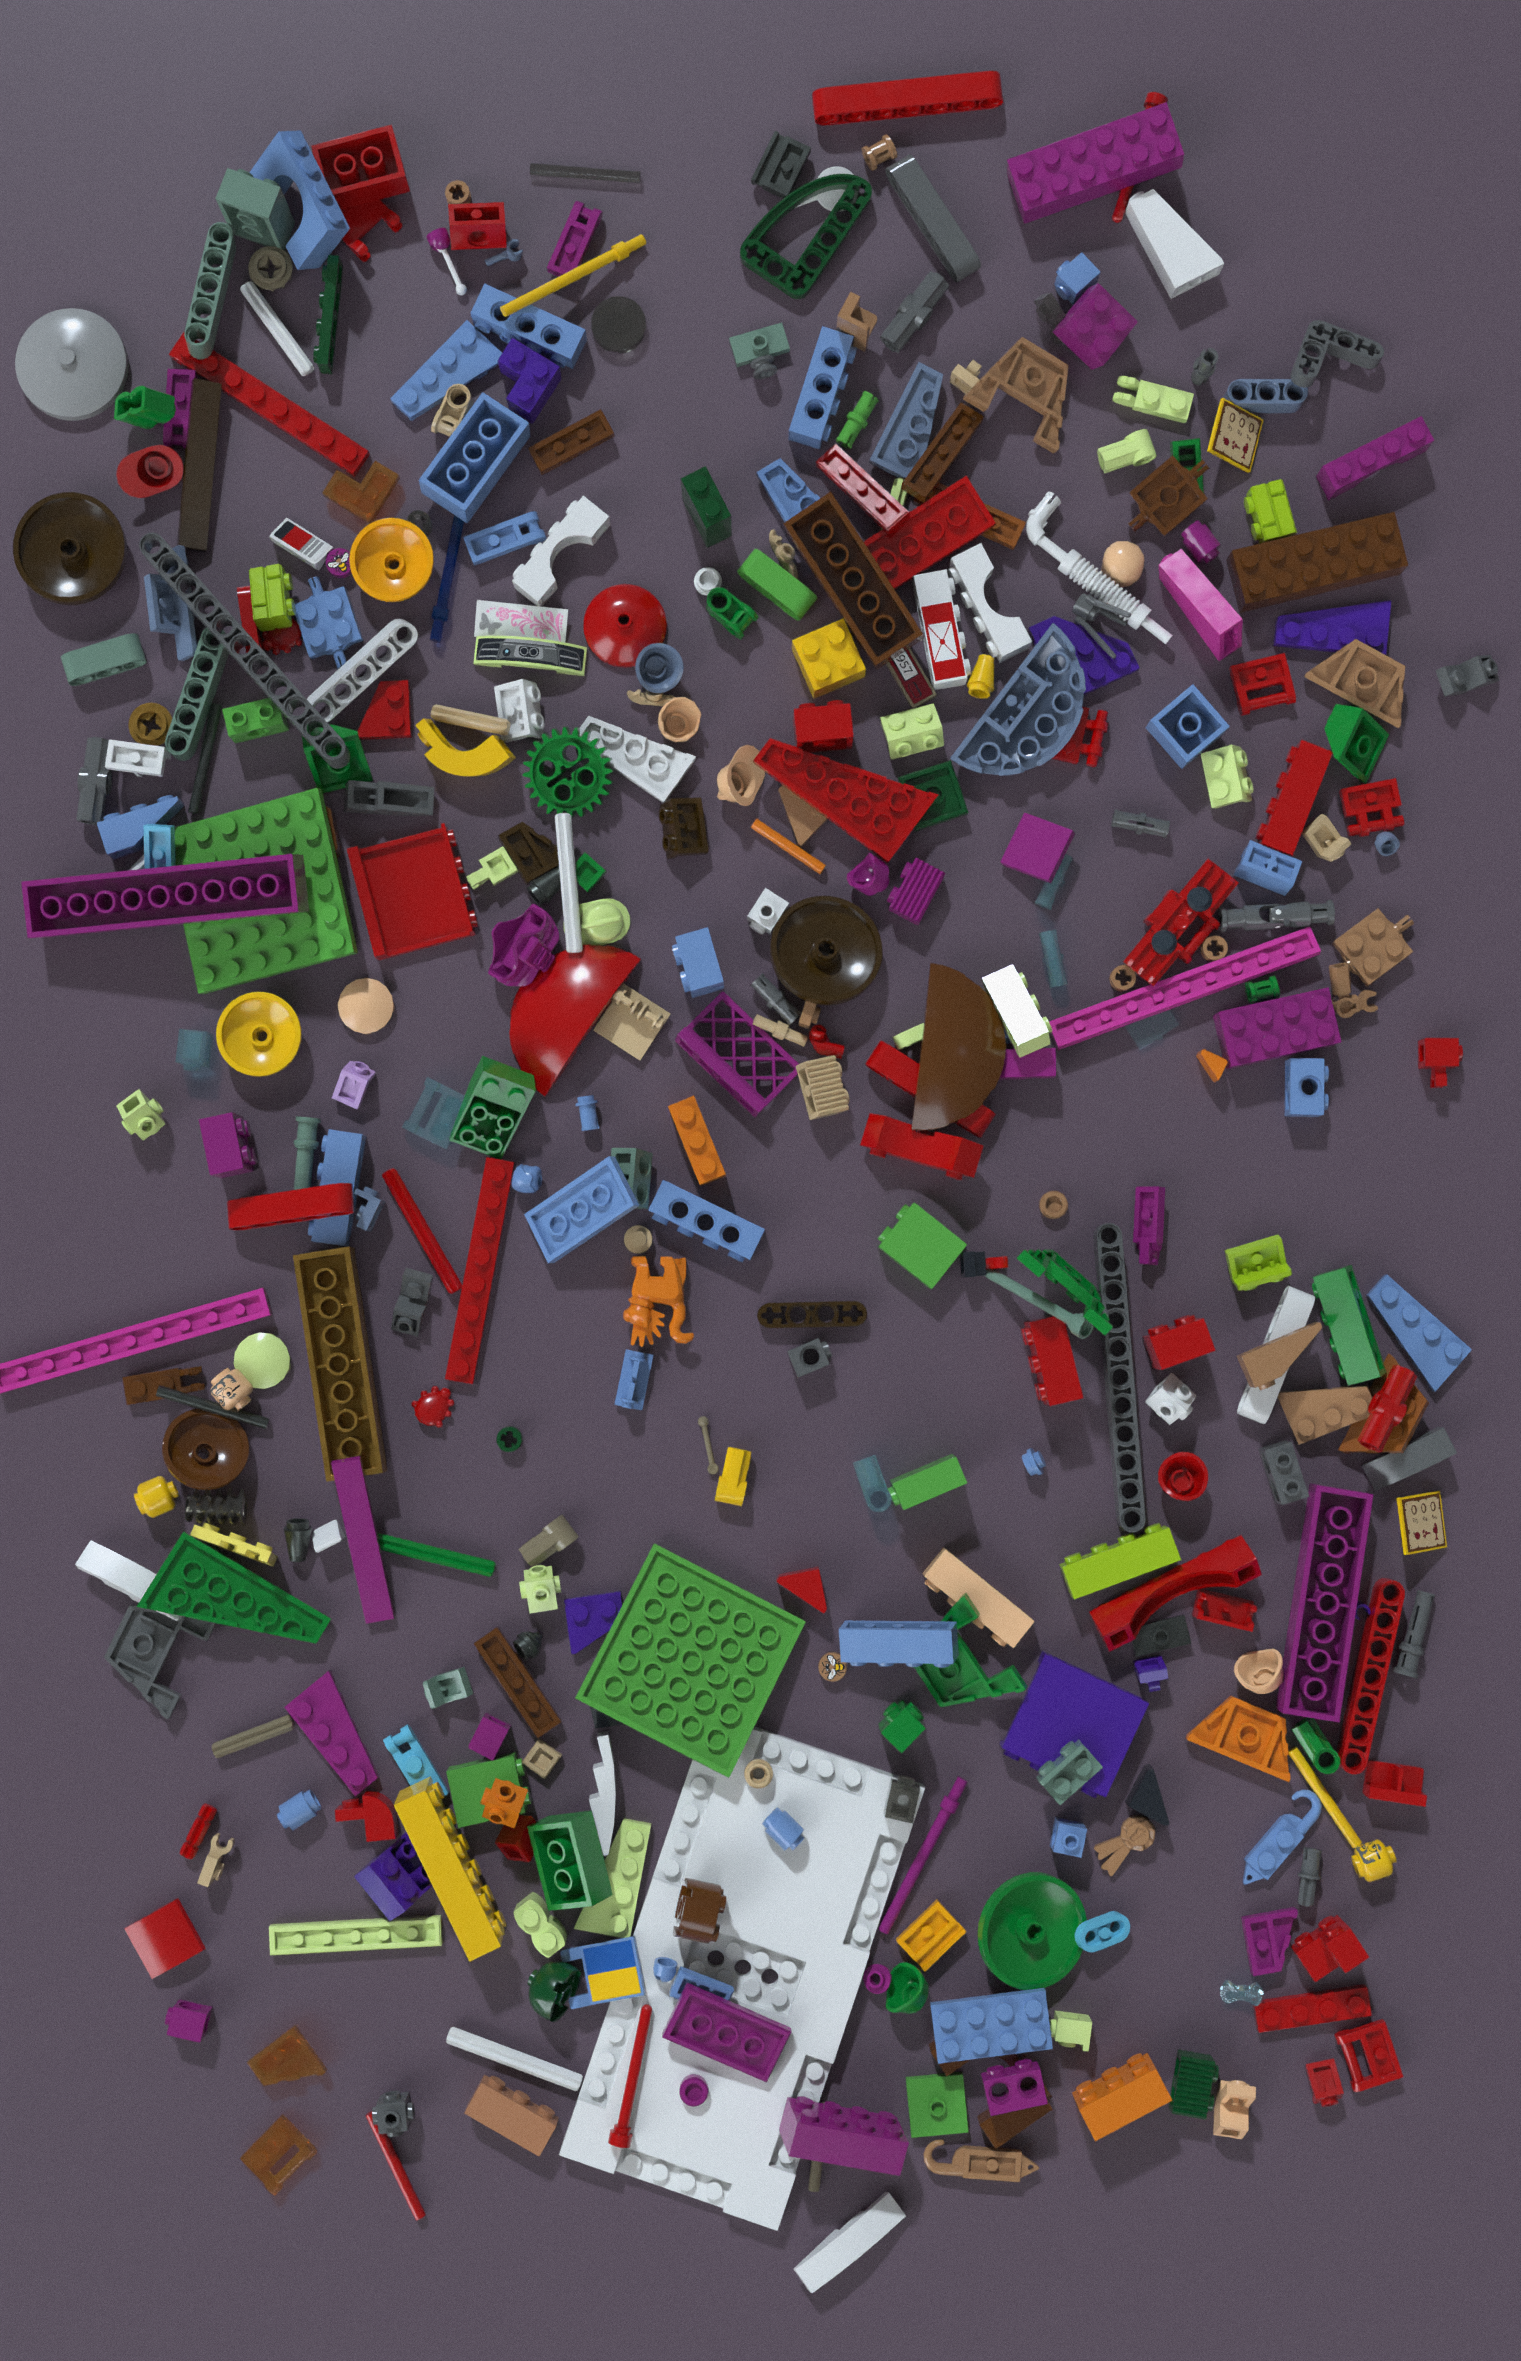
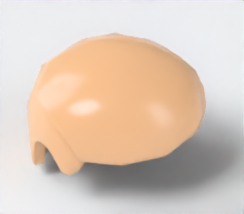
[1101,541,1145,587]
[658,697,701,743]

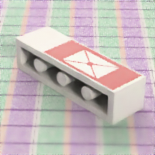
[912,569,971,690]

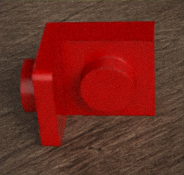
[1305,2058,1344,2107]

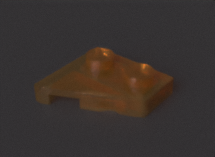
[247,2025,327,2086]

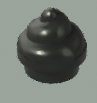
[513,1631,543,1660]

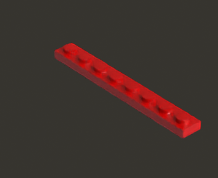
[169,332,370,477]
[445,1157,515,1384]

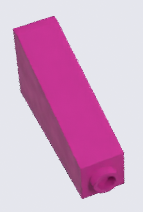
[1159,549,1243,662]

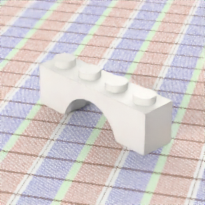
[512,496,611,607]
[948,543,1032,663]

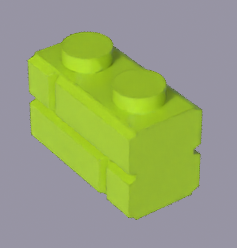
[1244,479,1297,544]
[249,564,296,632]

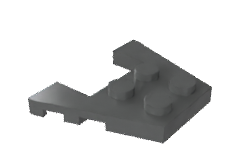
[104,1604,217,1719]

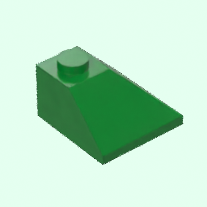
[1324,704,1389,784]
[302,724,373,794]

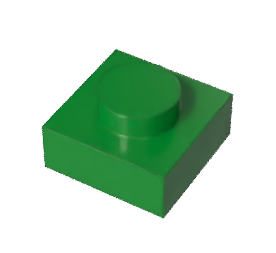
[575,852,607,893]

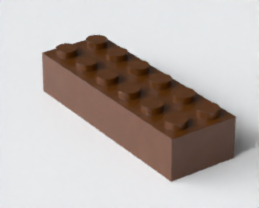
[783,491,924,670]
[1226,512,1408,613]

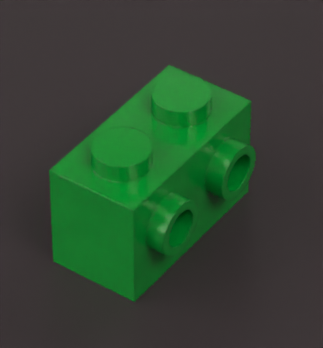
[878,1700,926,1753]

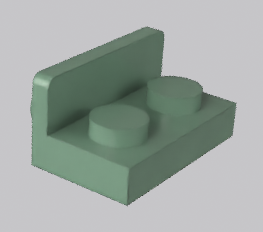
[1036,1739,1103,1805]

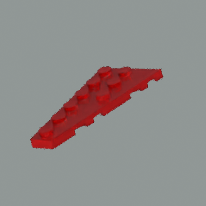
[753,738,938,863]

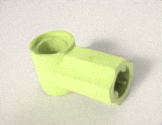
[1097,429,1157,473]

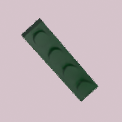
[313,255,344,374]

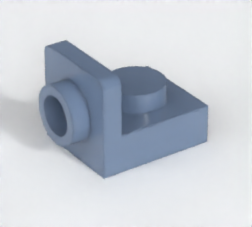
[354,1186,386,1232]

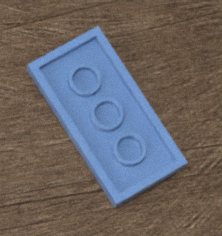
[524,1156,639,1263]
[930,1988,1053,2064]

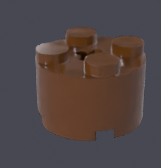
[673,1878,726,1944]

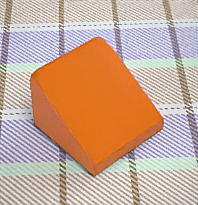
[1196,1049,1228,1082]

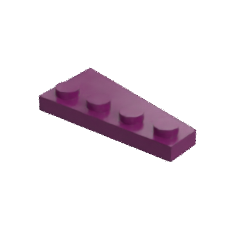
[284,1670,379,1796]

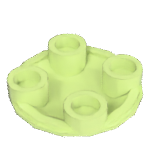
[234,1333,291,1389]

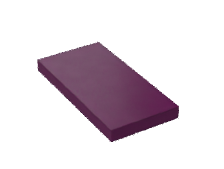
[662,1983,792,2082]

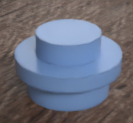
[1022,1448,1046,1476]

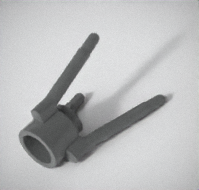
[1072,593,1131,659]

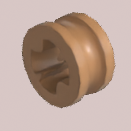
[445,180,472,204]
[1200,935,1228,962]
[1109,965,1136,992]

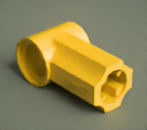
[714,1447,751,1506]

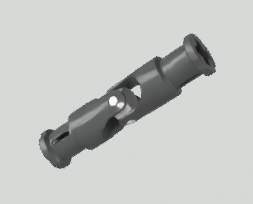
[1218,900,1335,932]

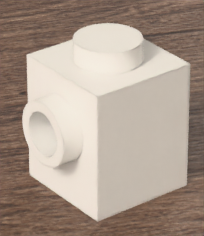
[747,888,789,935]

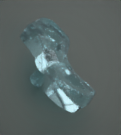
[1219,1980,1264,2006]

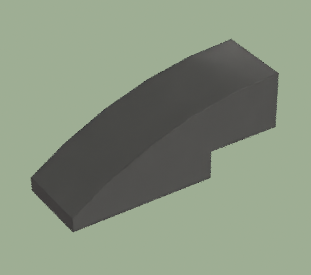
[344,780,434,816]
[1361,1427,1457,1490]

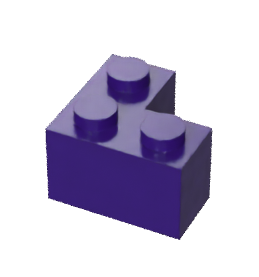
[497,338,562,424]

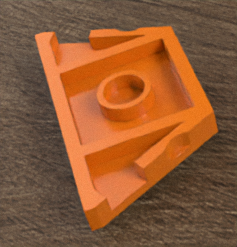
[1186,1696,1291,1782]

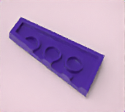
[1273,600,1391,655]

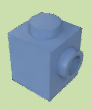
[1054,252,1101,304]

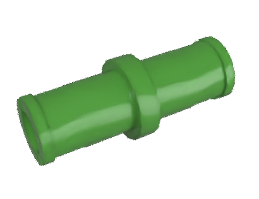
[835,391,879,449]

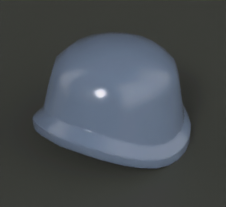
[635,643,684,693]

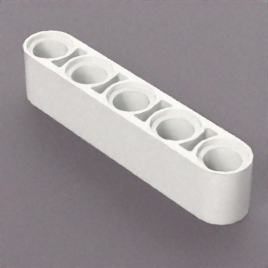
[307,618,418,723]
[1237,1285,1315,1424]

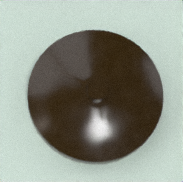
[13,492,127,605]
[770,896,882,1005]

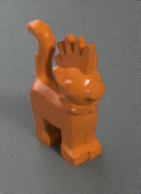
[623,1256,694,1347]

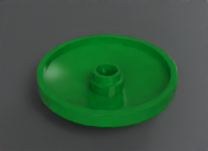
[978,1872,1087,1990]

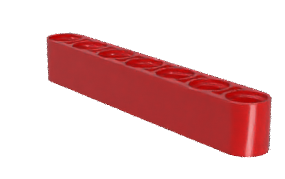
[812,71,1003,126]
[1336,1578,1405,1774]

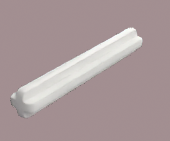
[240,281,314,376]

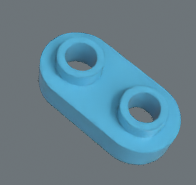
[1075,1911,1130,1953]

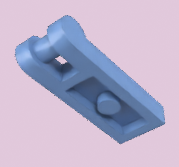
[463,511,546,566]

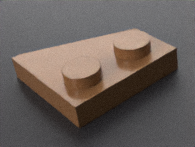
[778,785,828,847]

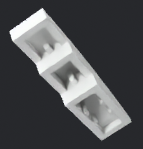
[75,1541,182,1622]
[589,1731,616,1856]
[794,2192,906,2293]

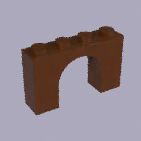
[929,2040,1053,2149]

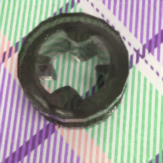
[406,510,433,536]

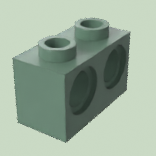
[611,1148,653,1209]

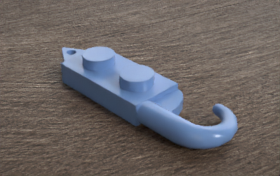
[1242,1790,1322,1884]

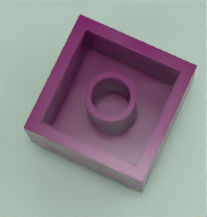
[1053,283,1138,370]
[198,1112,257,1178]

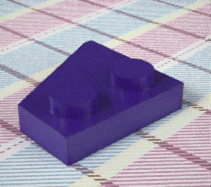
[564,1591,623,1654]

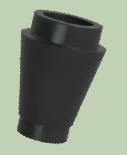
[527,866,561,906]
[283,1518,312,1562]

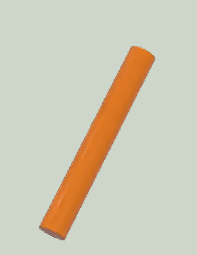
[751,819,826,874]

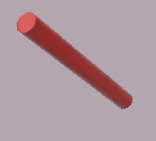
[365,2111,426,2221]

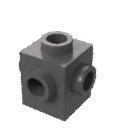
[372,2091,415,2137]

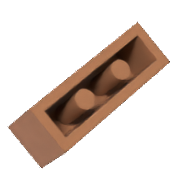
[464,2074,559,2156]

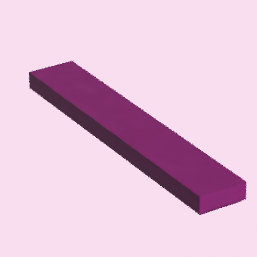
[331,1456,395,1624]

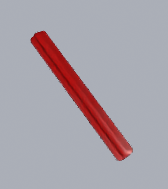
[382,1168,462,1294]

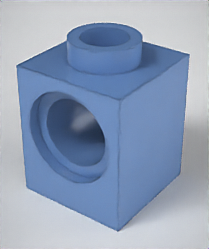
[1050,1817,1087,1858]

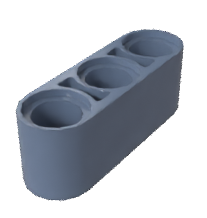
[1223,379,1308,413]

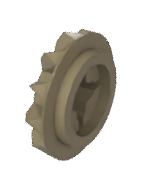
[248,246,293,292]

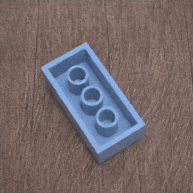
[419,392,530,523]

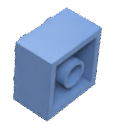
[1145,684,1230,769]
[672,927,724,998]

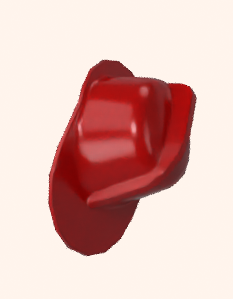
[116,445,184,498]

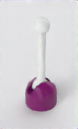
[426,228,467,295]

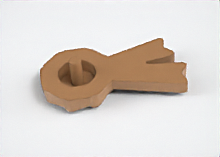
[1094,1815,1156,1876]

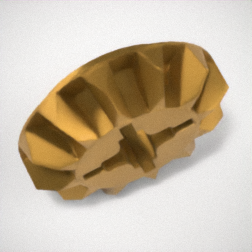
[128,703,172,746]

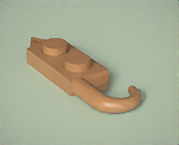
[923,2139,1039,2182]

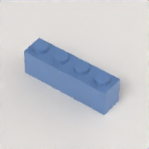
[308,1129,366,1247]
[839,1620,959,1668]

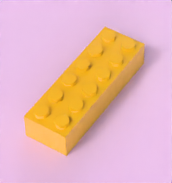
[394,1776,506,1962]

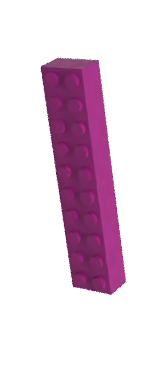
[21,854,309,938]

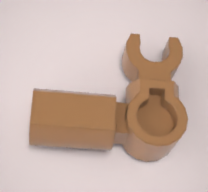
[1329,963,1378,1018]

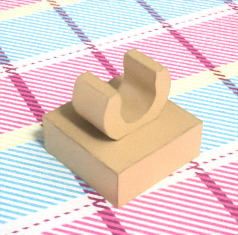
[950,360,982,394]

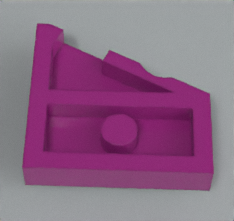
[1241,1907,1298,1976]

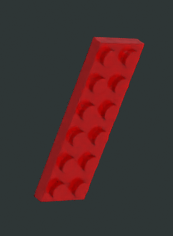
[864,476,996,590]

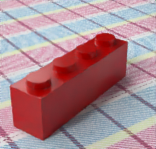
[1255,740,1333,856]

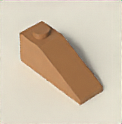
[1237,1322,1323,1390]

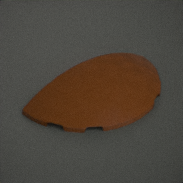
[911,963,1006,1131]

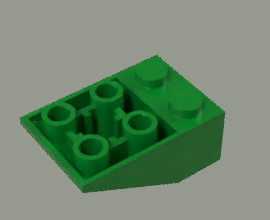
[449,1056,536,1159]

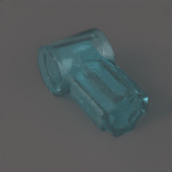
[852,1455,891,1512]

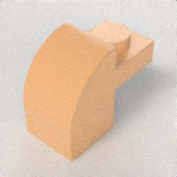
[1213,2080,1256,2139]

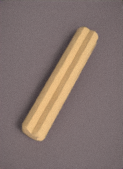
[431,704,511,736]

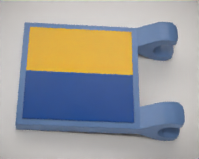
[560,1936,646,2009]

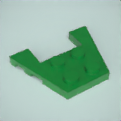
[914,1593,1027,1707]

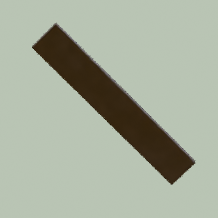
[177,378,222,552]

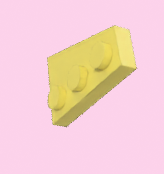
[190,1522,278,1567]

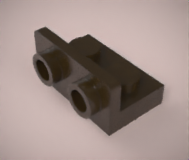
[659,797,709,859]

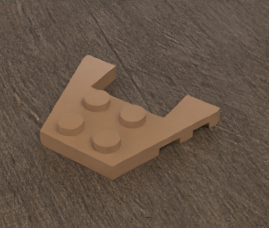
[963,337,1069,453]

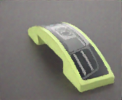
[473,636,587,676]

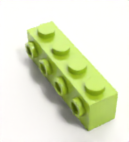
[1059,1523,1181,1599]

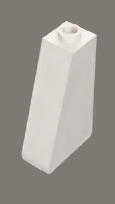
[1125,189,1224,299]

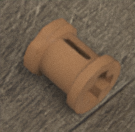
[861,134,898,171]

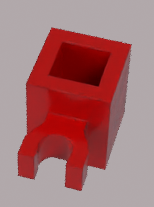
[1418,1038,1463,1088]

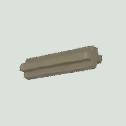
[212,1715,295,1758]

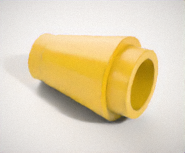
[967,654,995,699]

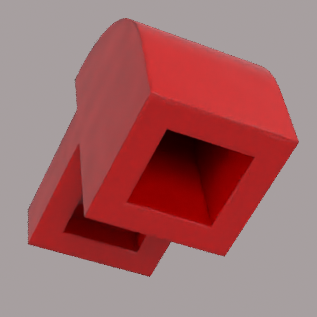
[335,1791,399,1842]

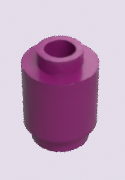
[1181,520,1221,564]

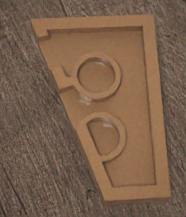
[1278,1386,1373,1445]

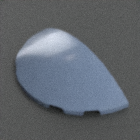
[950,623,1086,776]

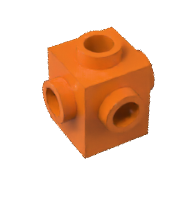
[480,1778,528,1828]

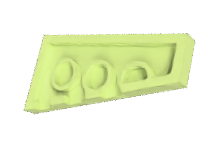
[574,1818,651,1938]

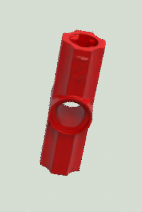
[1357,1365,1417,1452]

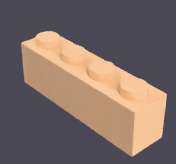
[922,1547,1035,1648]

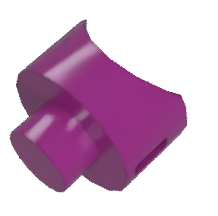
[847,853,890,896]

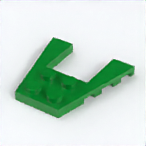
[1017,1249,1113,1335]

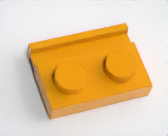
[896,1899,966,1971]

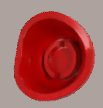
[1158,1452,1208,1501]

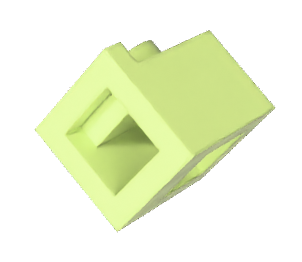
[1049,2010,1092,2051]

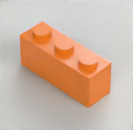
[668,1096,726,1186]

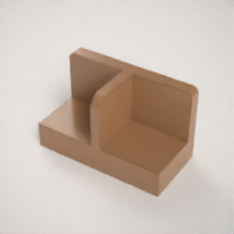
[836,292,877,351]

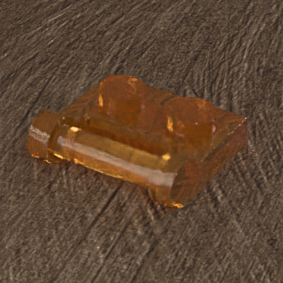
[240,2114,317,2195]

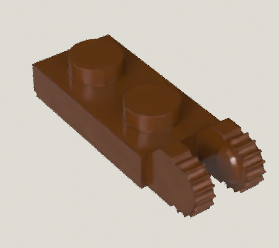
[122,1366,205,1405]

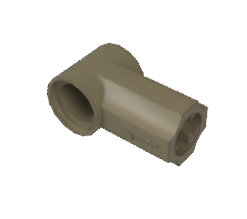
[519,1514,579,1567]

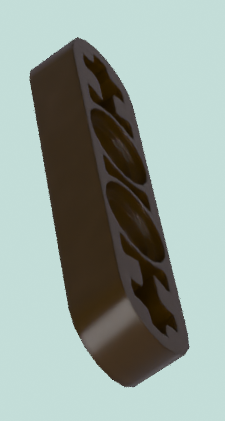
[757,1301,867,1328]

